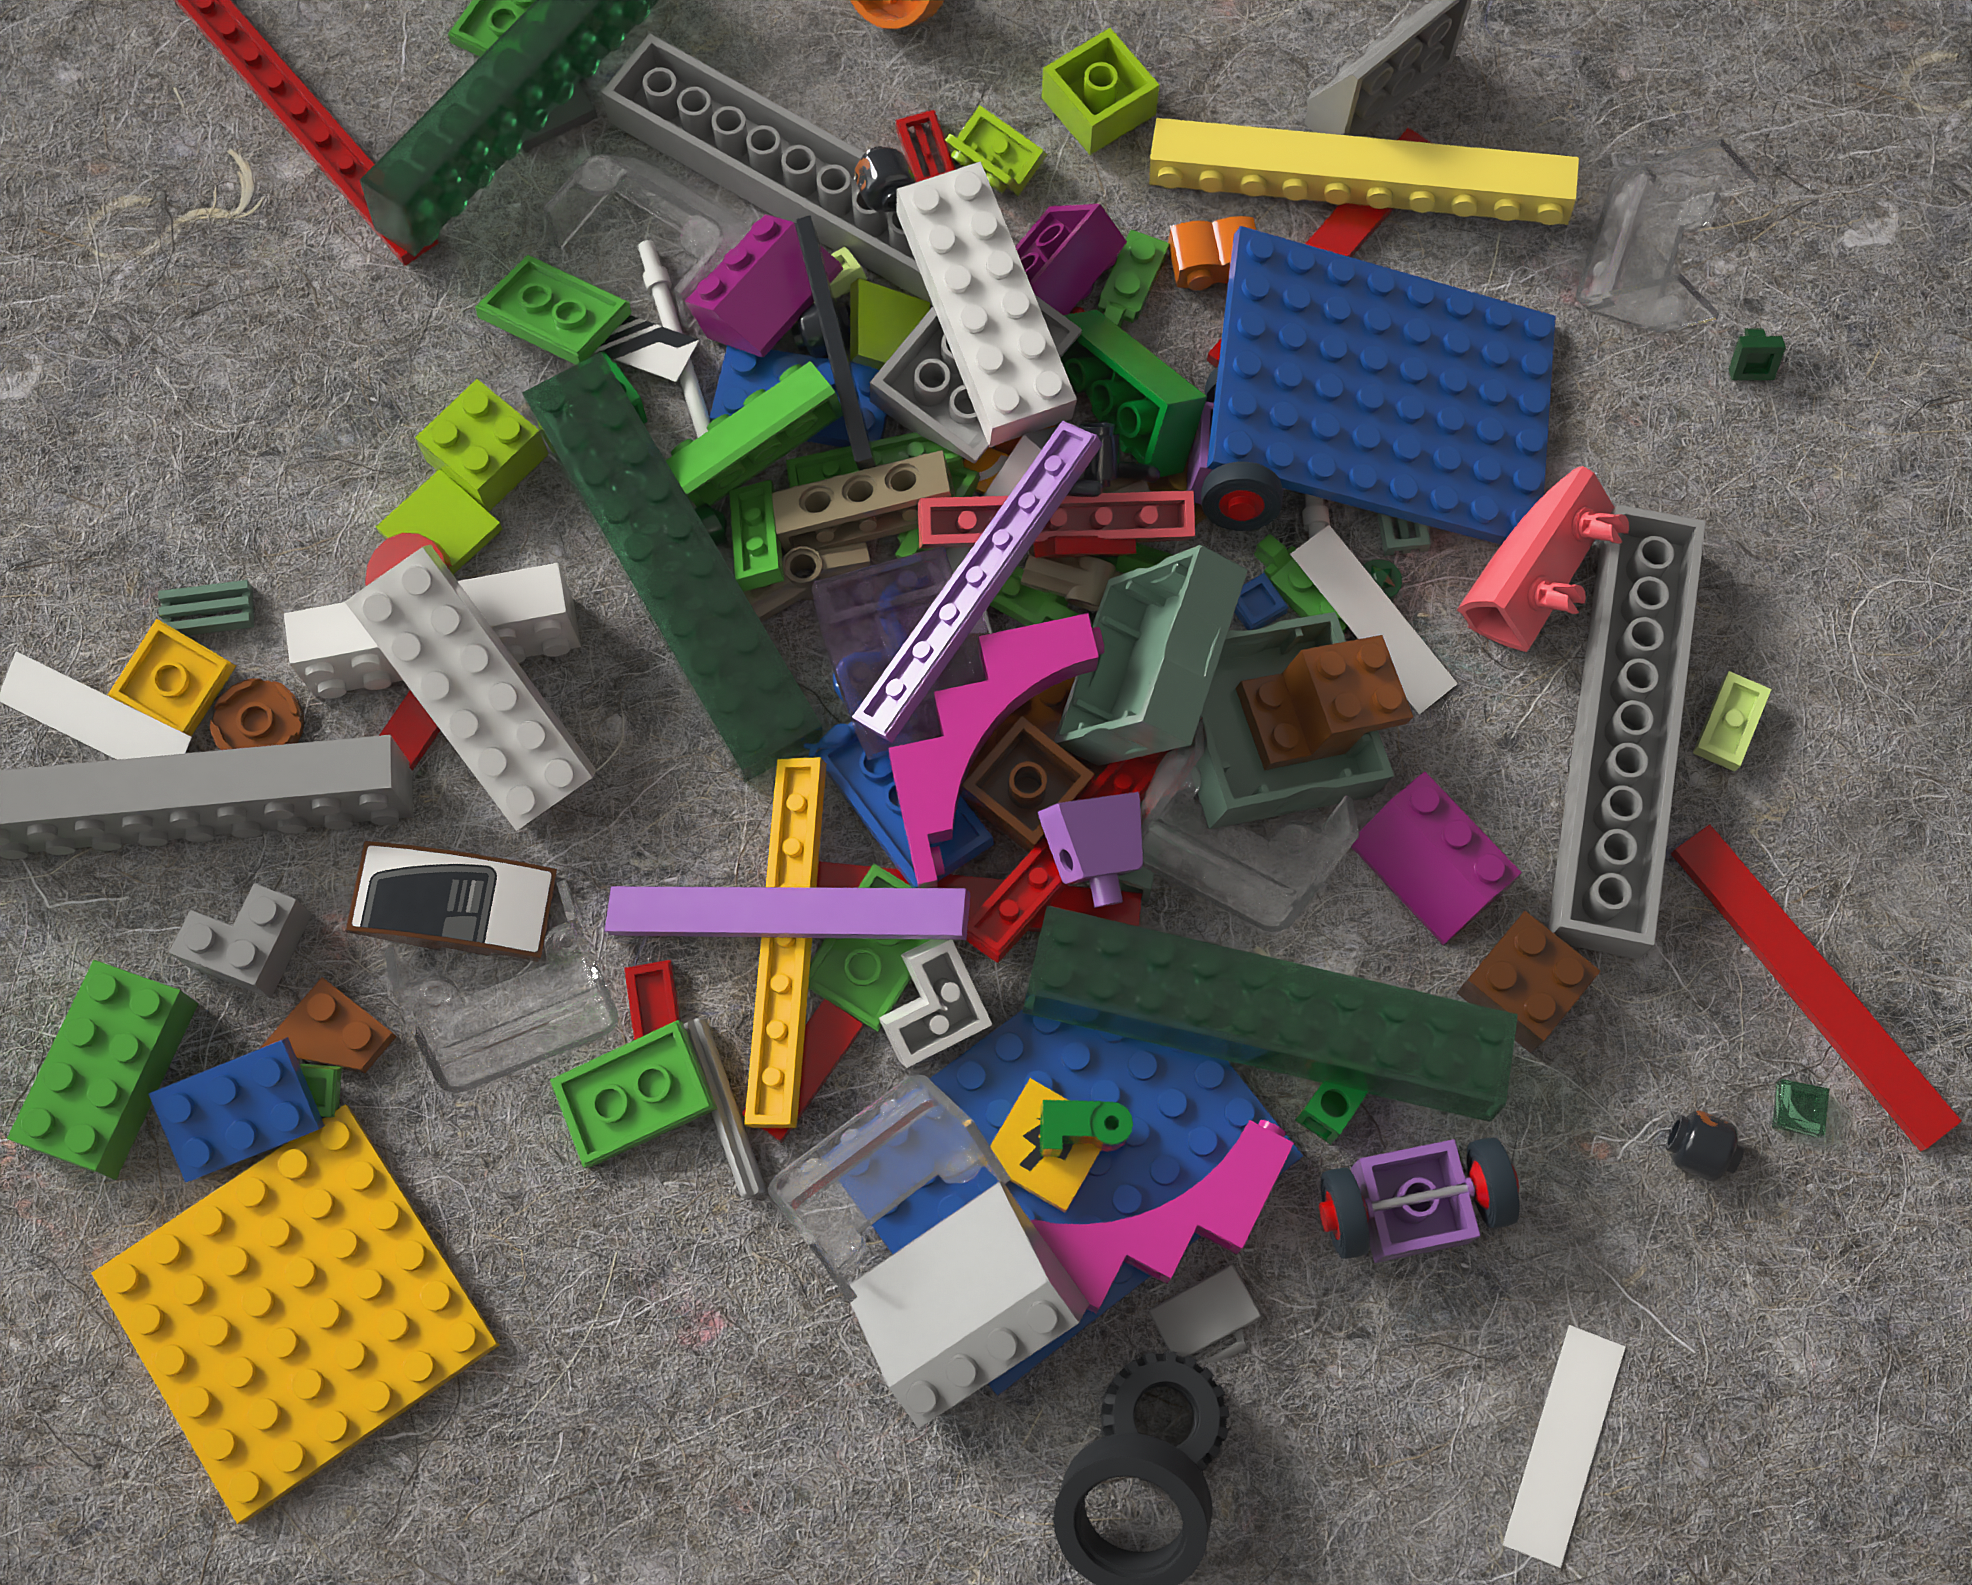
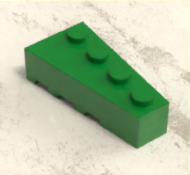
[1061,310,1207,477]

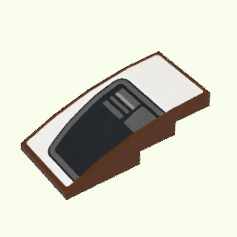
[345,841,557,962]

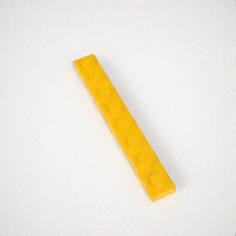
[745,757,827,1128]

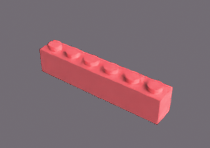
[918,491,1195,549]

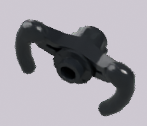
[1067,422,1160,497]

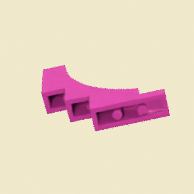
[889,613,1105,888]
[1031,1120,1294,1314]

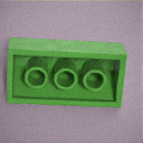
[665,361,843,507]

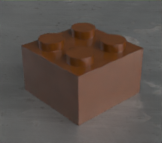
[962,716,1094,853]
[1456,911,1601,1053]

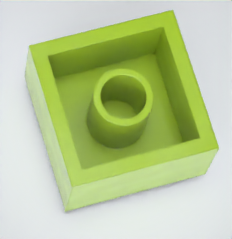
[1042,28,1160,155]
[415,379,549,512]

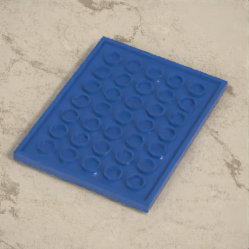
[1207,226,1556,545]
[823,934,1303,1397]

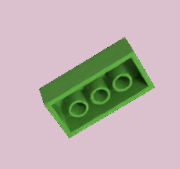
[7,960,199,1180]

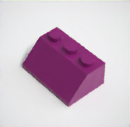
[1015,204,1127,315]
[685,214,843,358]
[1349,771,1522,946]

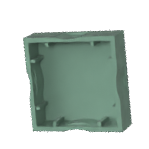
[1054,545,1248,766]
[1183,612,1394,829]

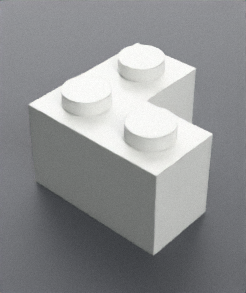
[879,939,993,1068]

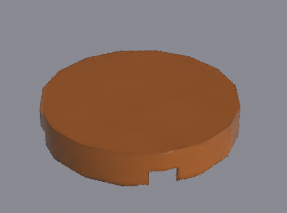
[210,678,304,750]

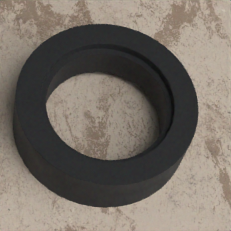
[1053,1433,1213,1585]

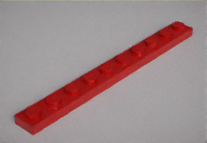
[174,0,439,266]

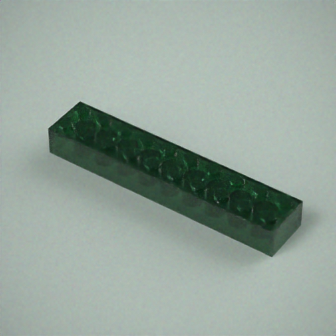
[360,0,659,257]
[522,352,823,783]
[1022,905,1518,1122]

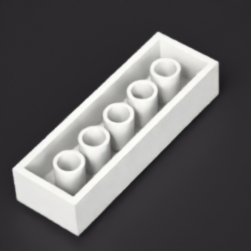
[896,161,1077,447]
[344,545,596,831]
[284,563,581,698]

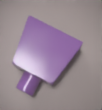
[1038,792,1143,908]

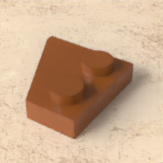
[260,977,397,1073]

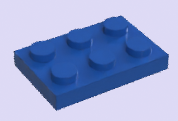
[149,1037,325,1183]

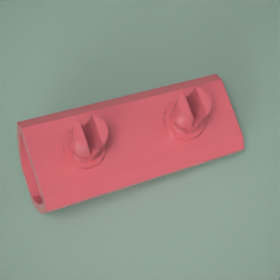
[1456,466,1629,652]

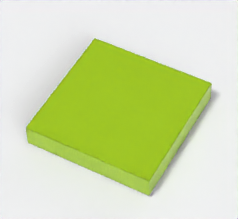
[850,278,930,370]
[376,469,503,574]

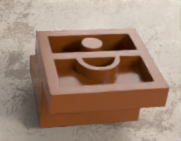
[1235,635,1413,771]

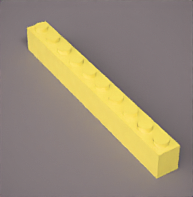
[1149,118,1579,225]

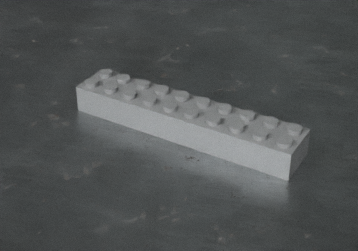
[601,33,933,306]
[1548,504,1706,960]
[0,735,413,859]

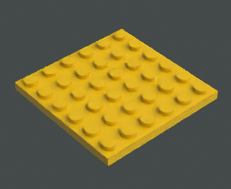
[91,1104,500,1524]

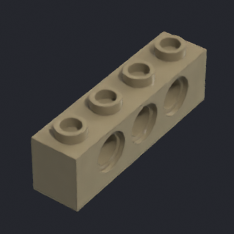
[772,450,956,554]

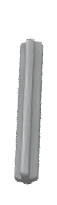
[684,1018,766,1199]

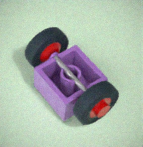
[1187,367,1284,531]
[1319,1138,1520,1263]

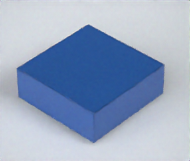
[1234,573,1289,630]

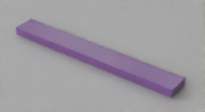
[852,421,1103,743]
[605,886,970,940]

